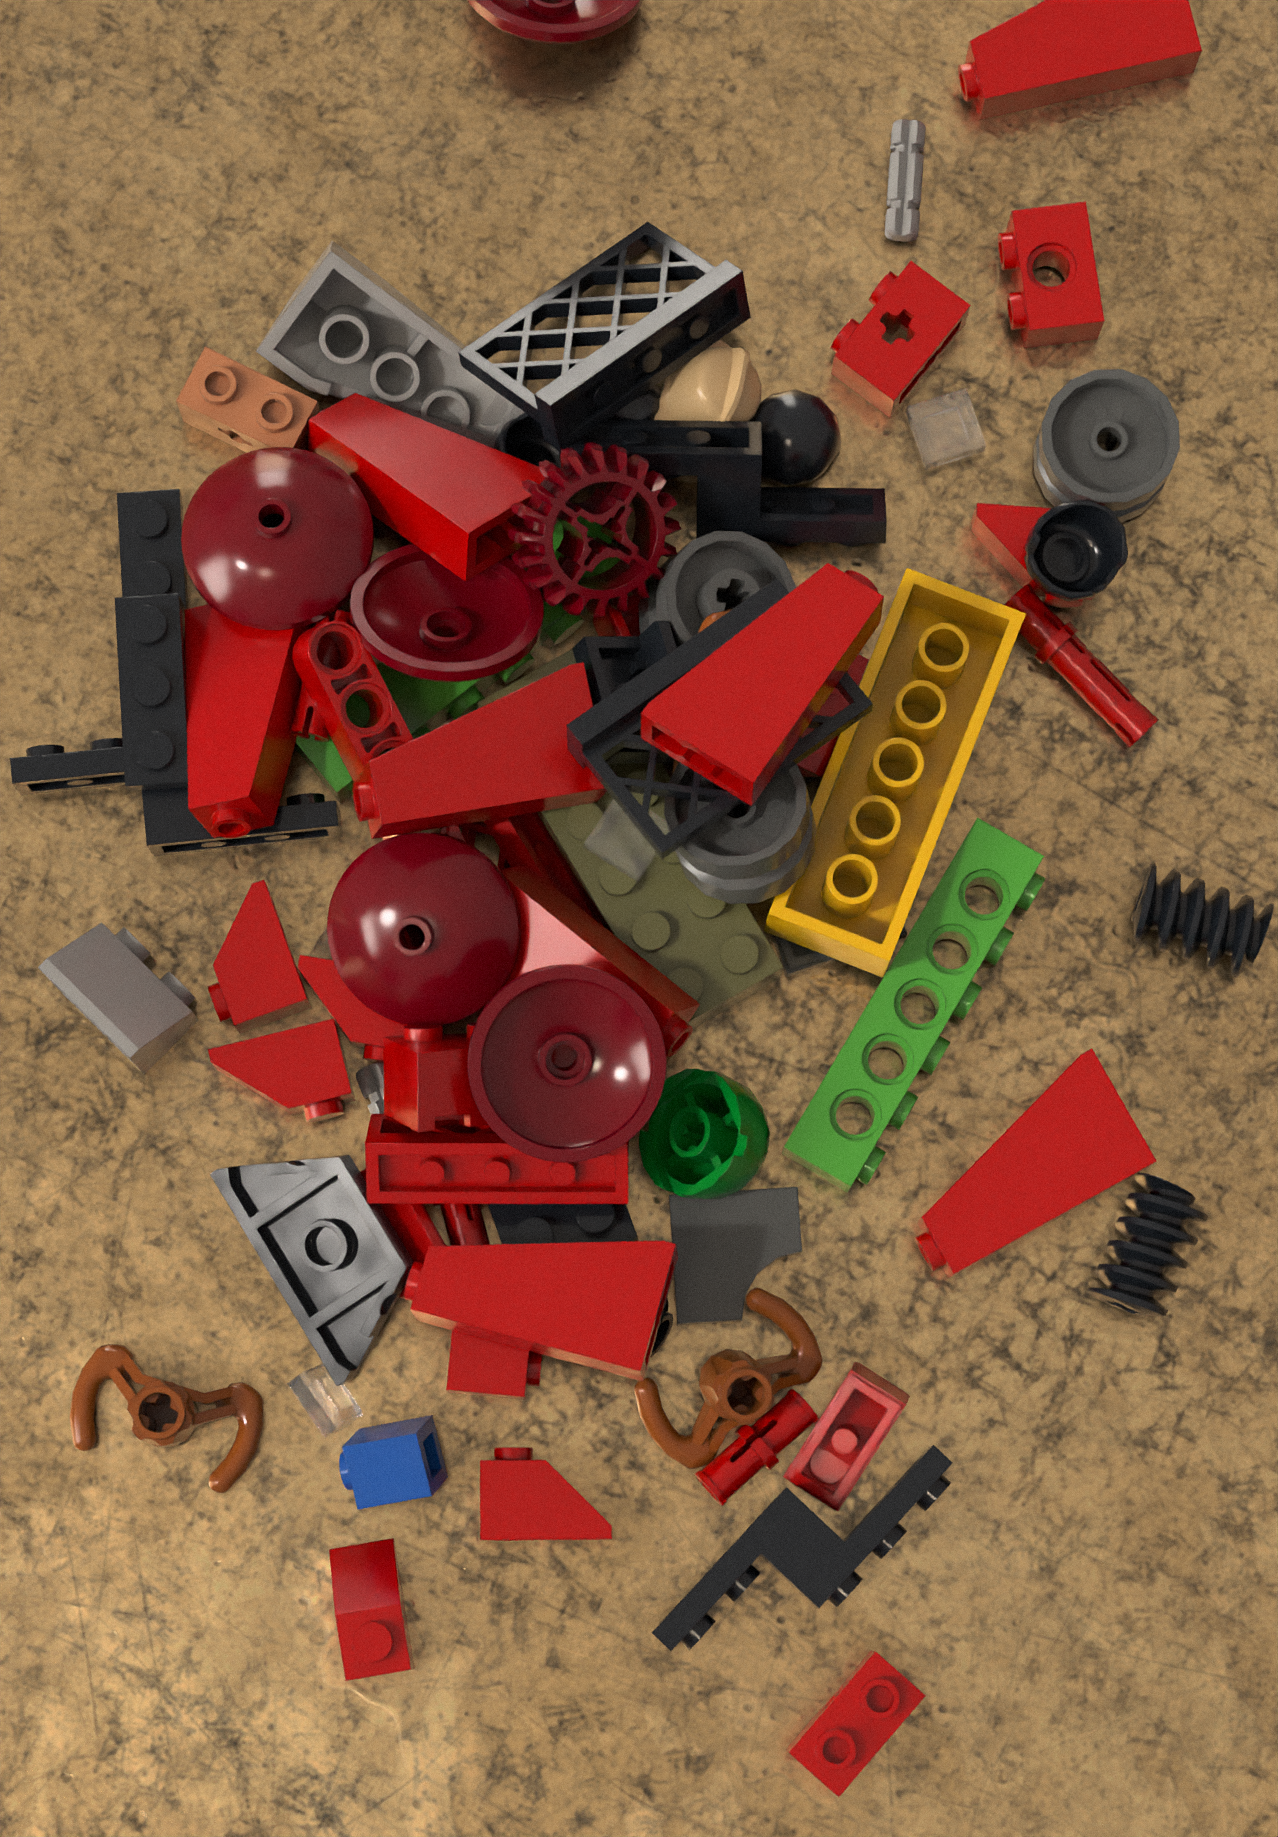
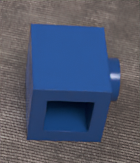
[339,1415,448,1509]

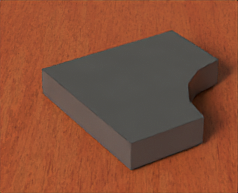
[669,1187,802,1325]

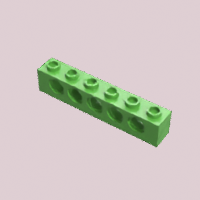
[781,817,1046,1193]

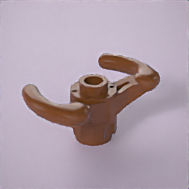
[634,1288,823,1469]
[69,1344,263,1493]

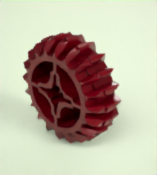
[507,442,682,617]

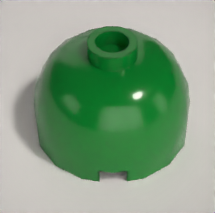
[638,1069,770,1199]

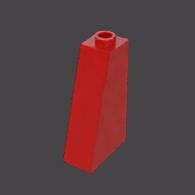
[958,0,1202,120]
[308,393,556,582]
[641,563,884,806]
[184,604,315,838]
[353,662,607,839]
[500,864,700,1058]
[914,1049,1156,1279]
[404,1240,678,1382]

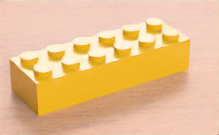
[764,568,1026,978]

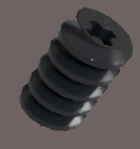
[1131,862,1274,978]
[1086,1173,1208,1317]

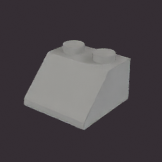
[38,922,199,1074]

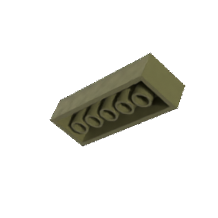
[477,649,783,1029]

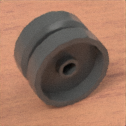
[1033,369,1180,523]
[638,531,796,647]
[664,763,816,904]

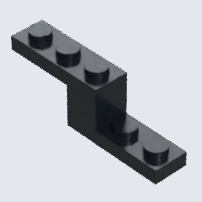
[570,419,887,547]
[115,489,189,791]
[10,738,343,856]
[651,1445,953,1651]

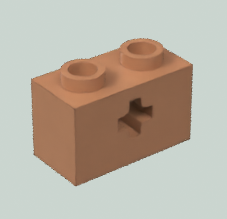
[176,346,320,453]

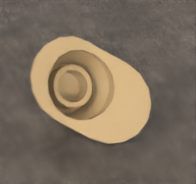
[653,339,762,483]

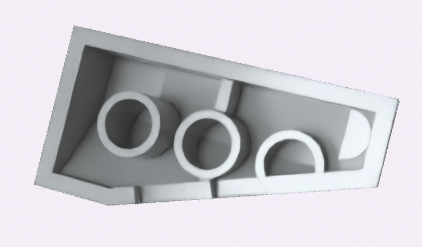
[256,241,525,448]

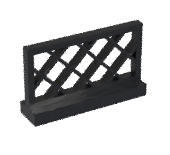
[458,222,751,452]
[566,579,873,859]

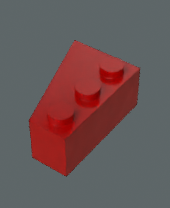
[384,1022,576,1132]

